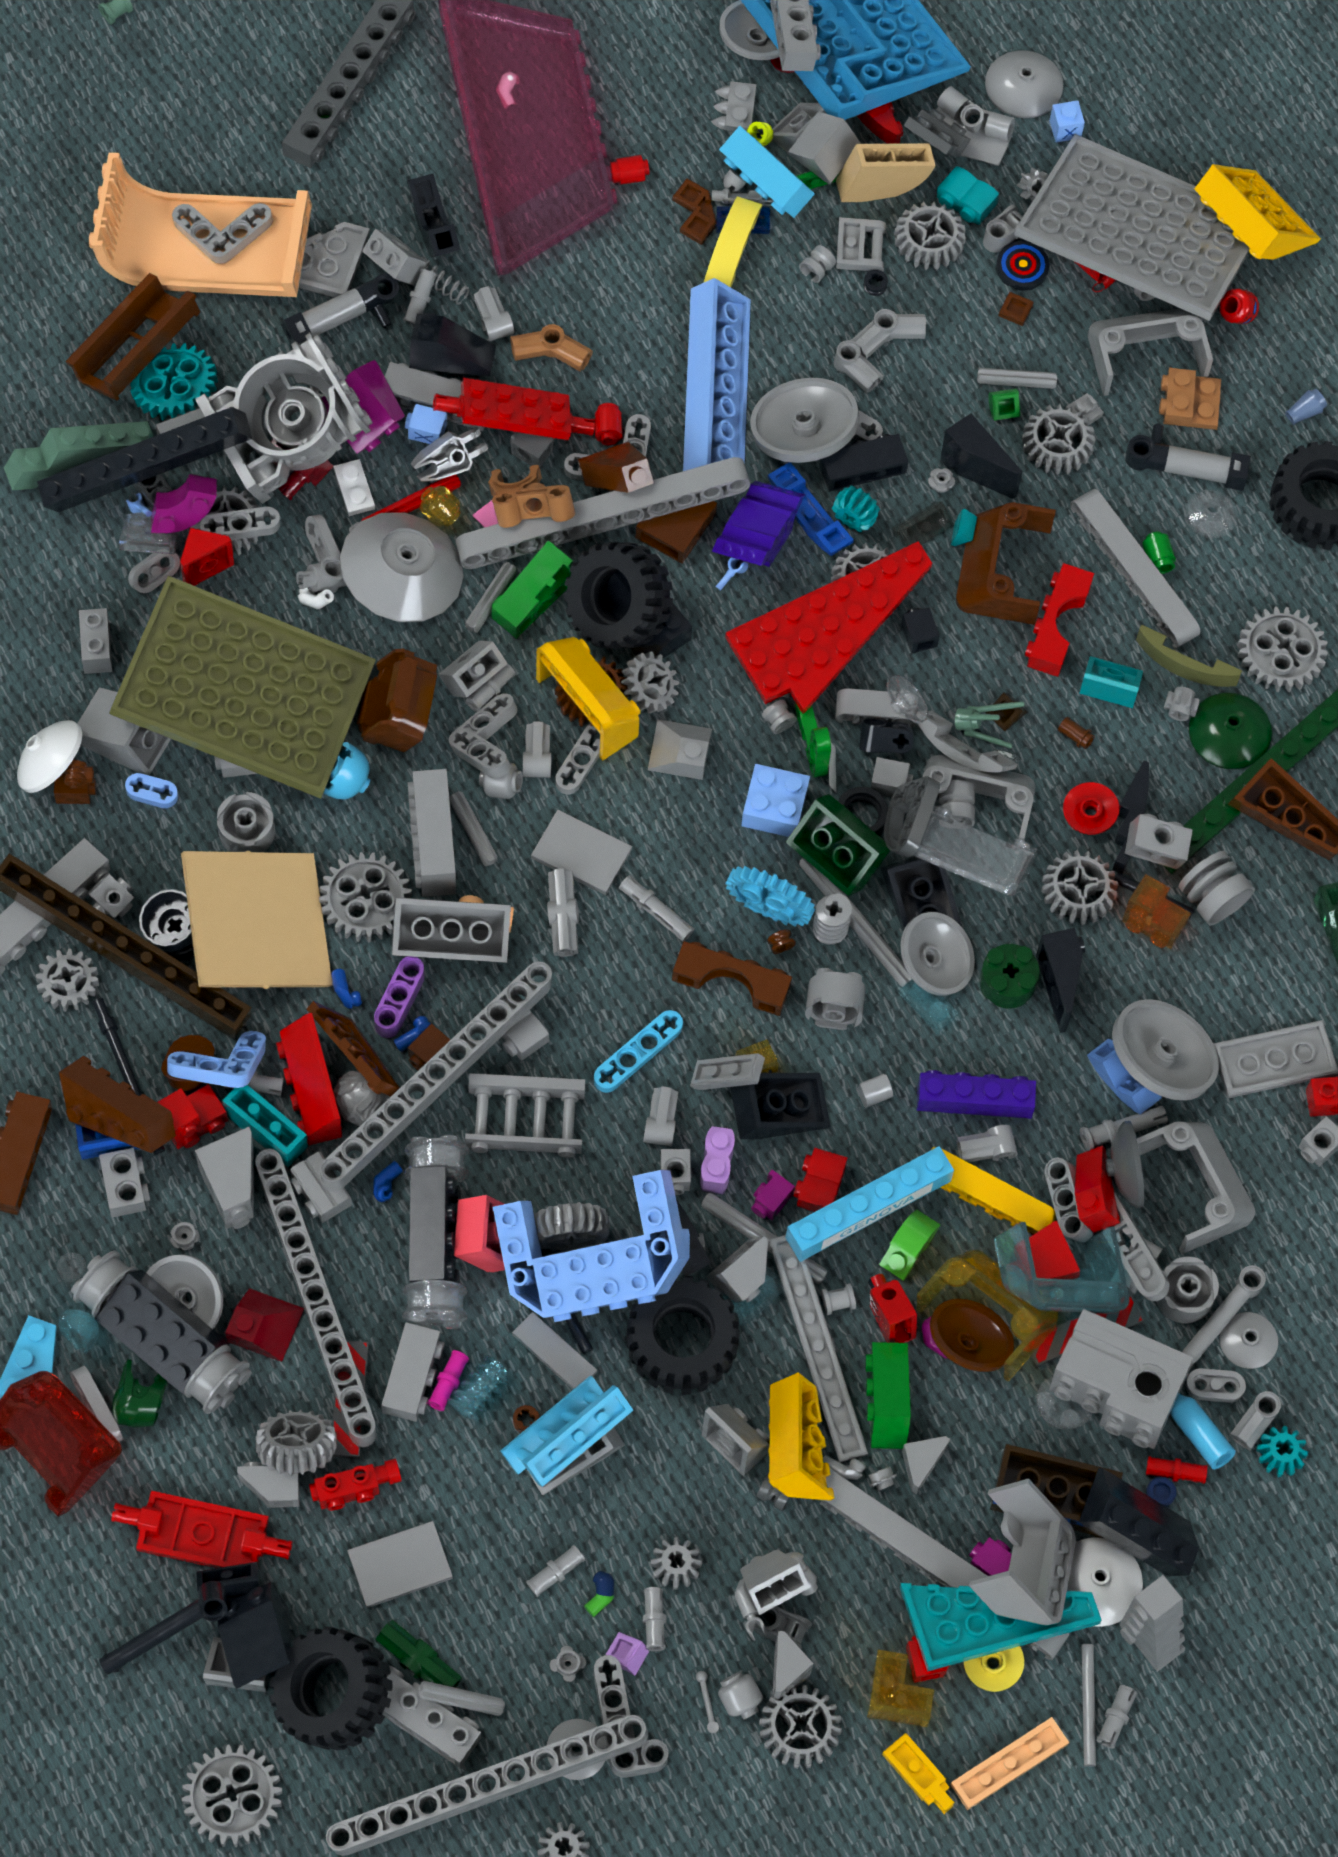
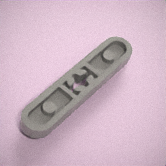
[1103,1191,1170,1301]

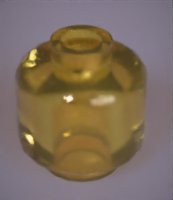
[420,486,461,527]

